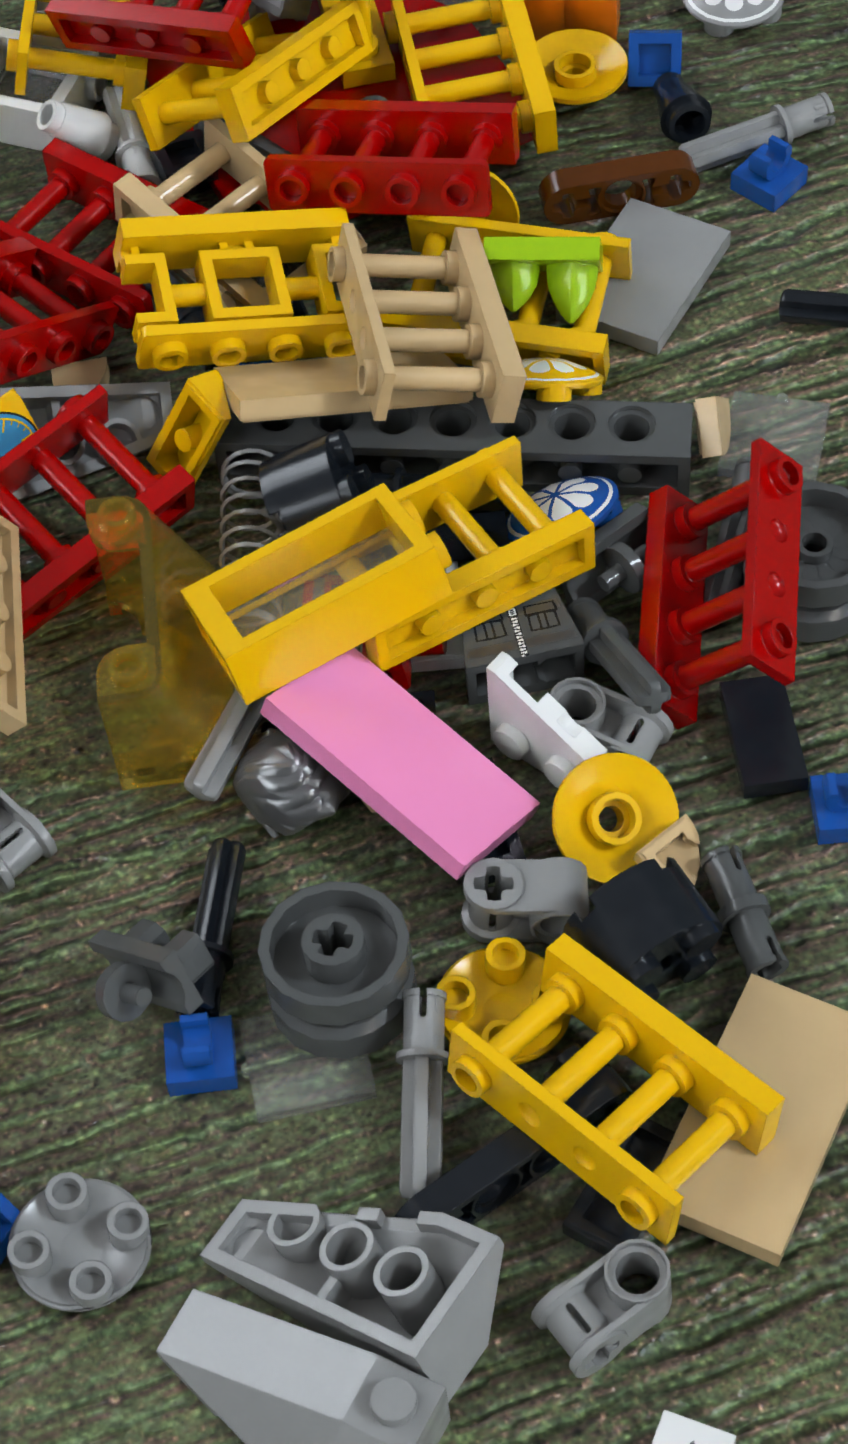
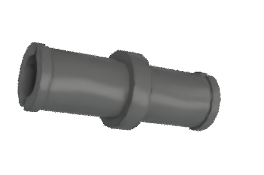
[700,845,789,980]

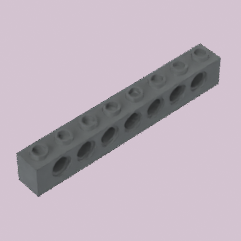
[214,397,693,497]

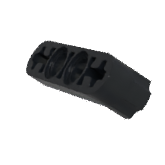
[395,1043,634,1225]

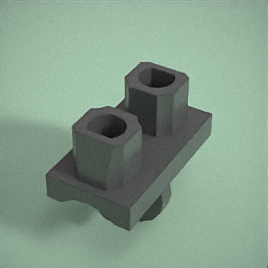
[560,502,648,605]
[88,918,214,1022]

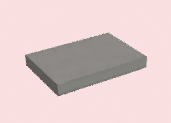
[555,198,731,356]

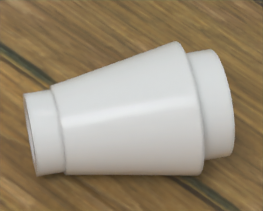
[37,99,119,161]

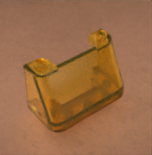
[85,496,243,790]

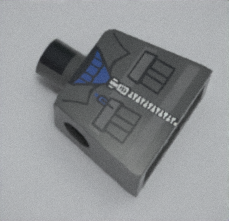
[462,588,585,705]

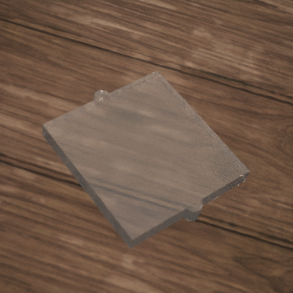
[718,391,830,483]
[239,1013,377,1124]

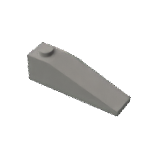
[0,381,173,501]
[200,1199,504,1403]
[156,1288,451,1444]

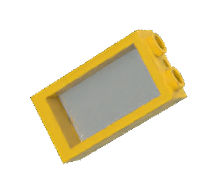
[180,483,453,705]

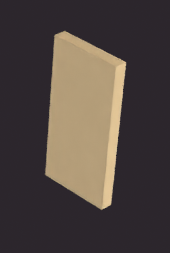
[213,352,473,423]
[661,973,848,1267]

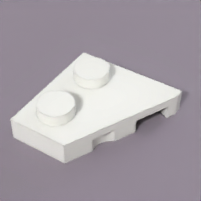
[486,651,607,788]

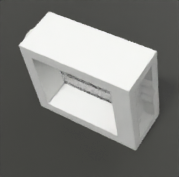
[0,27,108,151]

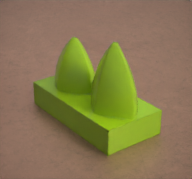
[484,237,603,324]

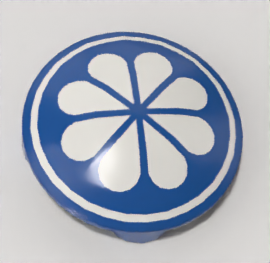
[506,476,623,542]

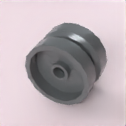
[741,481,848,643]
[258,881,417,1059]

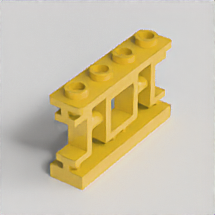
[113,207,356,371]

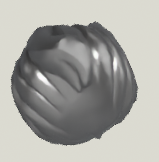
[232,728,352,838]

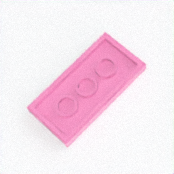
[260,648,540,880]

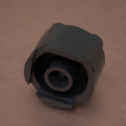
[259,429,376,538]
[562,857,723,1001]

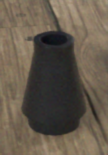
[653,72,712,144]

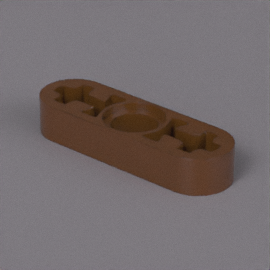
[538,150,700,225]

